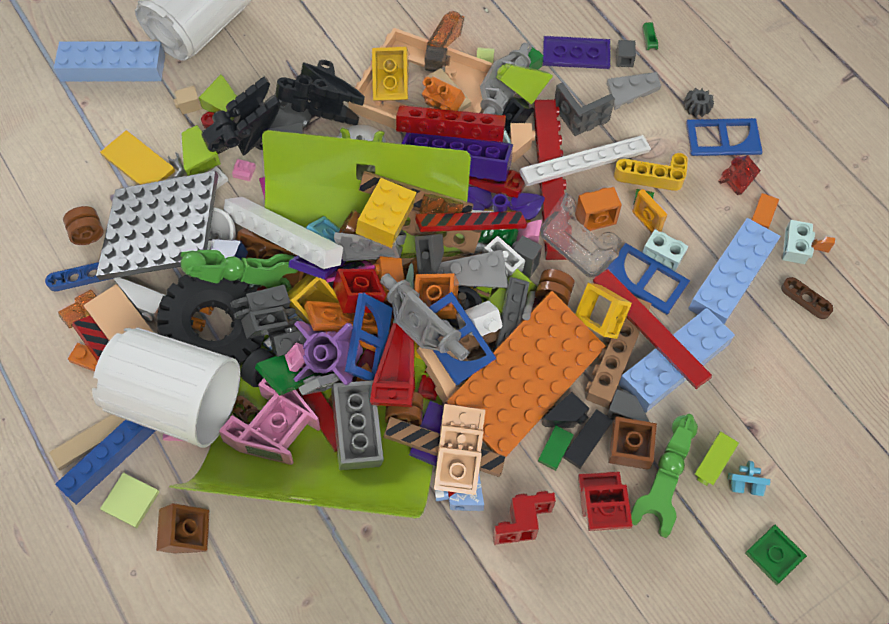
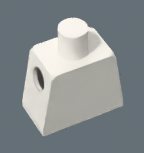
[456,301,502,336]

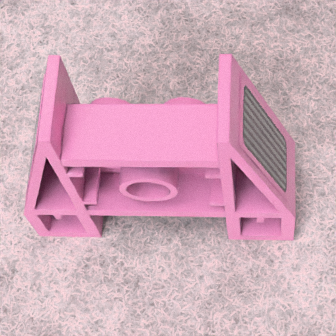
[219,378,320,465]

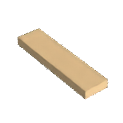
[49,415,126,470]

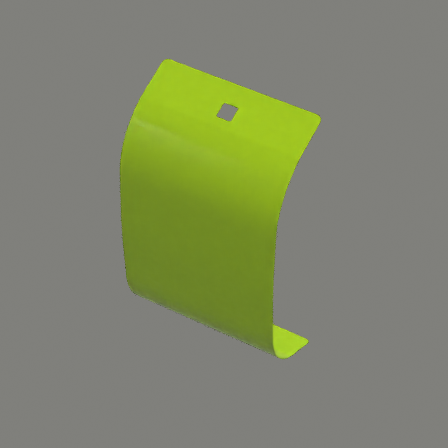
[169,130,471,518]

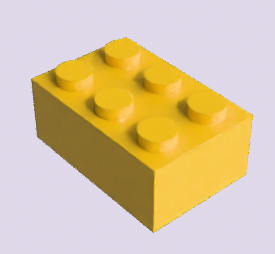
[356,178,417,248]

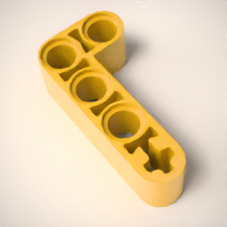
[613,153,688,191]

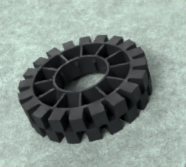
[157,275,265,367]

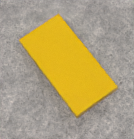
[100,130,175,185]

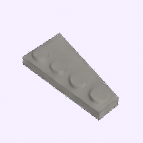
[437,250,508,289]
[298,373,354,395]

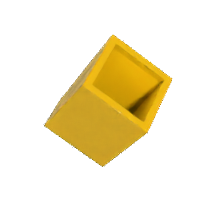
[287,274,339,325]

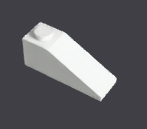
[114,277,166,322]

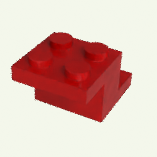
[578,472,633,531]
[493,491,556,545]

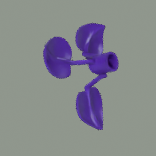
[467,187,545,220]

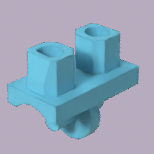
[728,461,771,496]

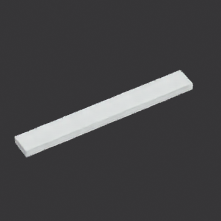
[519,135,651,186]

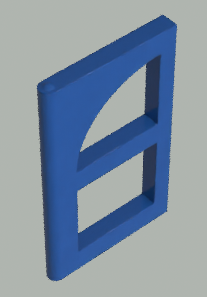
[686,118,763,156]
[606,243,690,315]
[429,292,497,386]
[345,293,393,381]

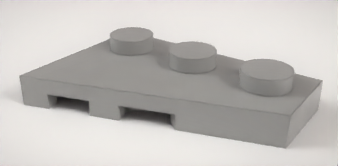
[607,72,661,110]
[334,232,400,261]

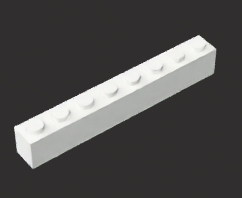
[223,197,343,269]

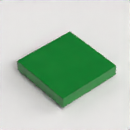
[745,524,807,586]

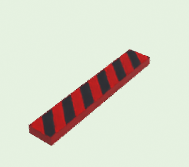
[415,211,528,232]
[72,315,109,362]

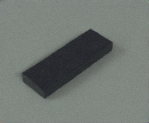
[563,409,613,469]

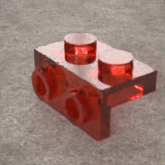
[718,155,761,195]

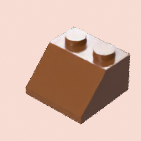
[156,503,209,554]

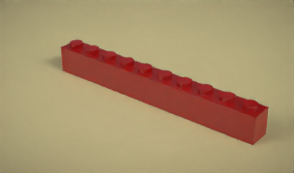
[533,99,573,260]

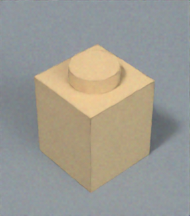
[173,86,202,115]

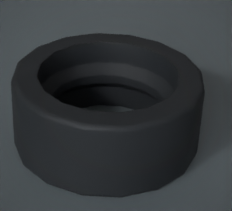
[240,348,275,387]

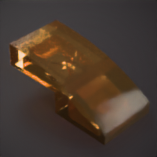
[419,194,464,214]
[58,290,97,329]

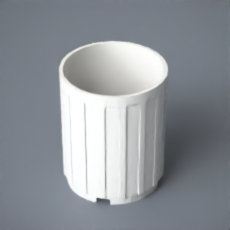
[135,0,251,61]
[92,327,240,448]

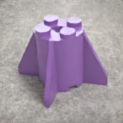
[294,321,363,385]

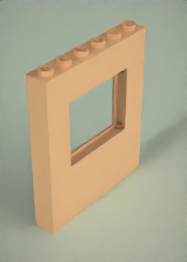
[347,28,493,133]

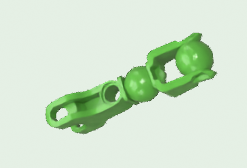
[181,250,298,292]
[631,414,698,538]

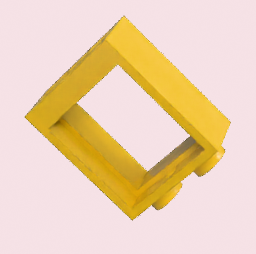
[575,283,632,339]

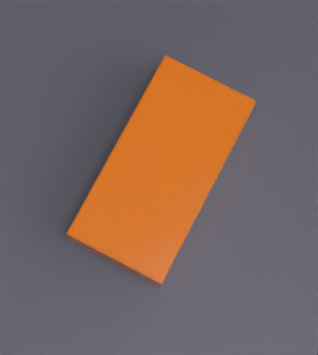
[751,193,779,229]

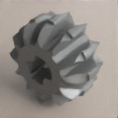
[684,87,714,117]

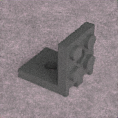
[554,83,615,136]

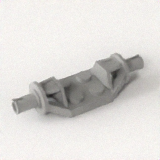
[480,43,532,115]
[380,273,469,361]

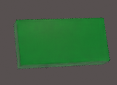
[538,426,574,471]

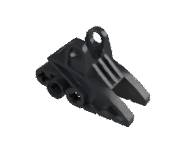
[275,60,365,126]
[201,76,281,156]

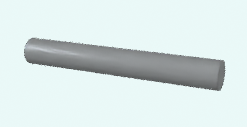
[522,291,535,320]

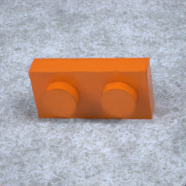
[68,343,98,372]

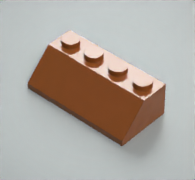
[236,228,307,288]

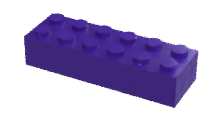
[401,133,513,181]

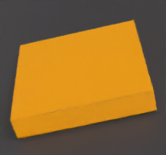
[632,189,668,233]

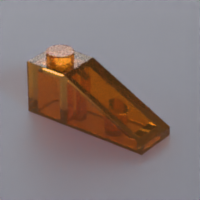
[427,11,465,51]

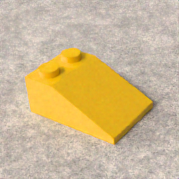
[372,47,409,101]

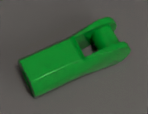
[642,22,658,50]

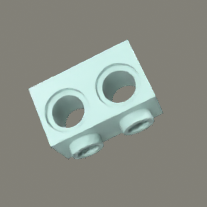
[782,220,815,264]
[642,230,688,271]

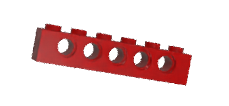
[396,105,506,142]

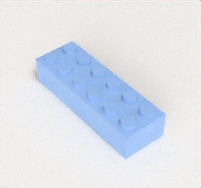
[54,41,165,82]
[688,218,781,324]
[619,308,735,413]

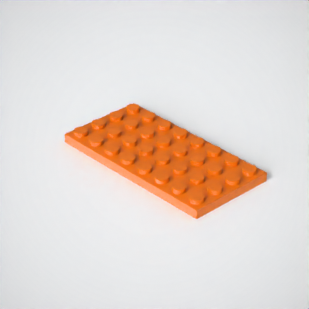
[445,291,606,457]

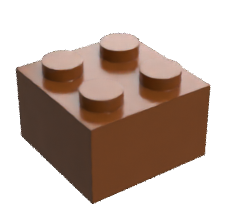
[608,417,657,470]

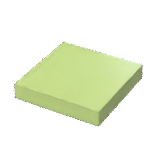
[100,473,159,528]

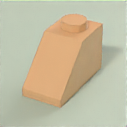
[510,123,535,163]

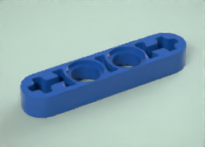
[45,262,114,292]

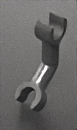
[168,152,185,179]

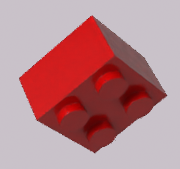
[333,269,386,313]

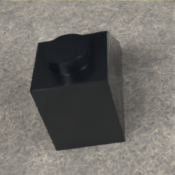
[502,97,535,135]
[542,392,590,428]

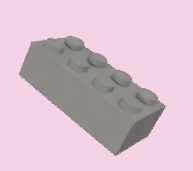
[331,381,383,470]

